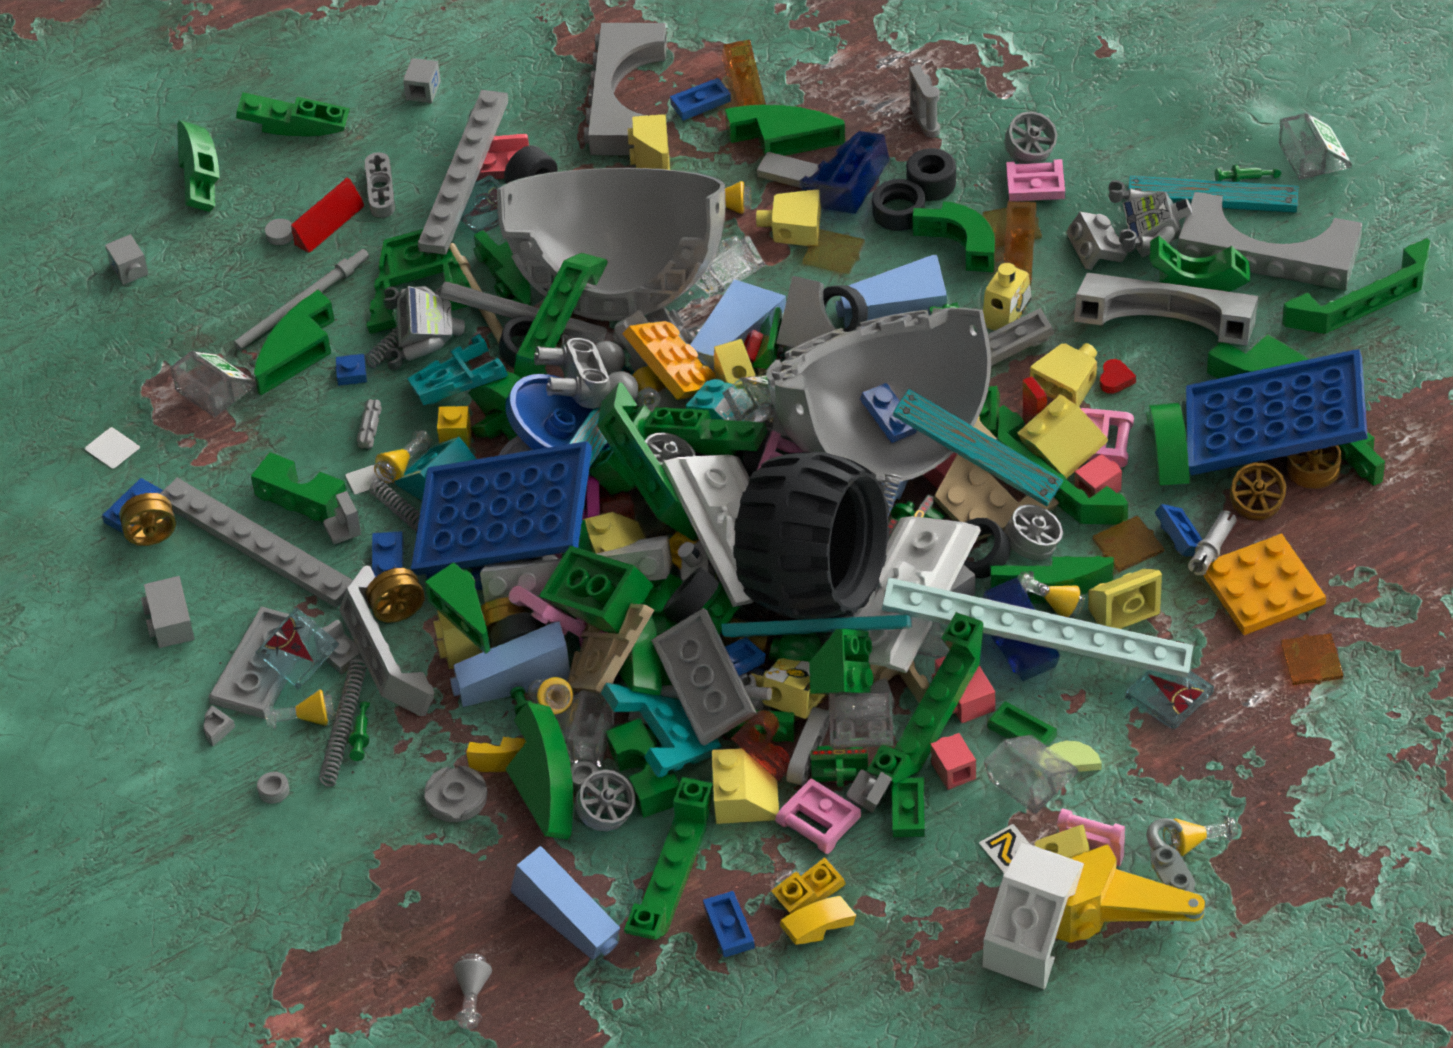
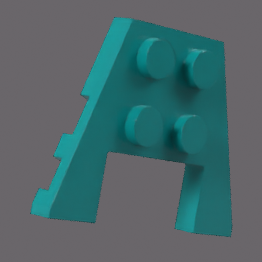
[407,334,508,405]
[601,683,722,777]

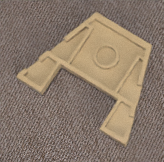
[934,420,1059,542]
[567,604,654,694]

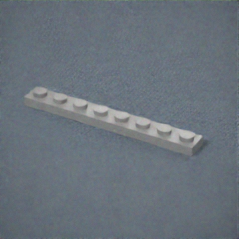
[418,90,509,255]
[160,477,353,608]

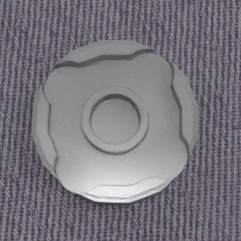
[424,766,488,822]

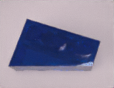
[800,131,890,214]
[982,578,1061,681]

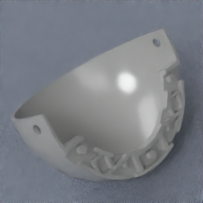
[497,168,726,321]
[766,308,991,483]

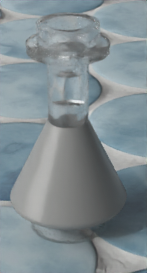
[453,954,492,1029]

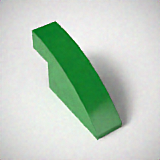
[725,105,846,156]
[254,289,335,395]
[1207,334,1309,379]
[608,600,662,696]
[505,702,574,840]

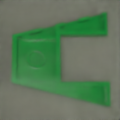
[366,229,472,334]

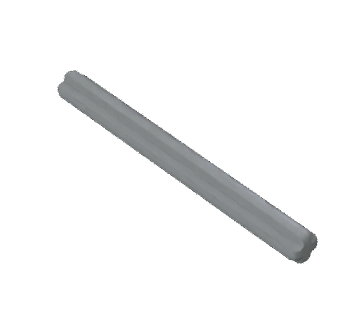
[440,282,607,343]

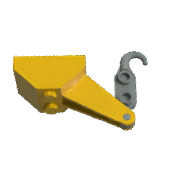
[1056,818,1205,943]

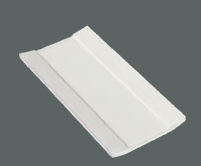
[662,455,755,607]
[853,516,981,673]

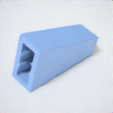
[835,255,947,328]
[690,279,786,372]
[450,621,570,707]
[510,846,620,960]

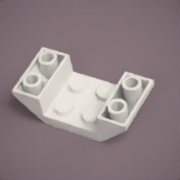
[983,842,1084,989]

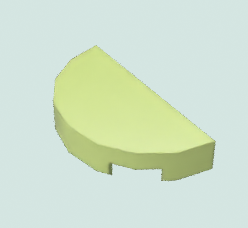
[1038,741,1102,775]

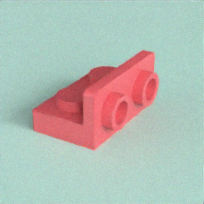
[476,134,529,181]

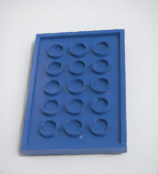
[1186,349,1368,475]
[411,441,592,575]

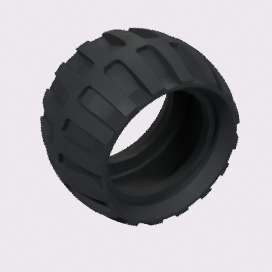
[733,452,890,620]

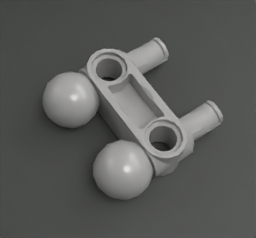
[534,338,638,409]

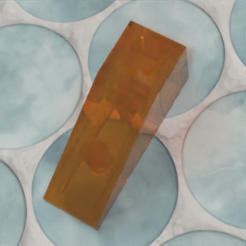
[721,39,766,107]
[1004,201,1037,286]

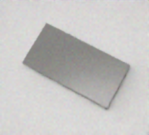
[209,607,317,719]
[651,608,757,746]

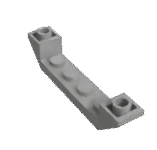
[339,565,434,716]

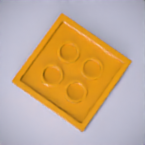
[622,321,716,400]
[1203,533,1326,635]

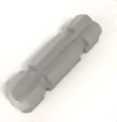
[357,399,382,449]

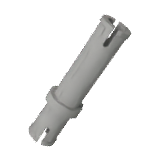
[1188,510,1237,576]

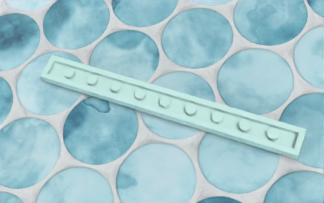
[881,577,1193,678]

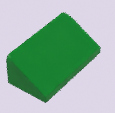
[752,307,782,369]

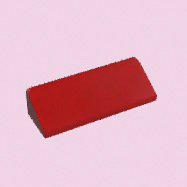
[291,177,364,253]

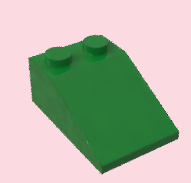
[539,545,653,634]

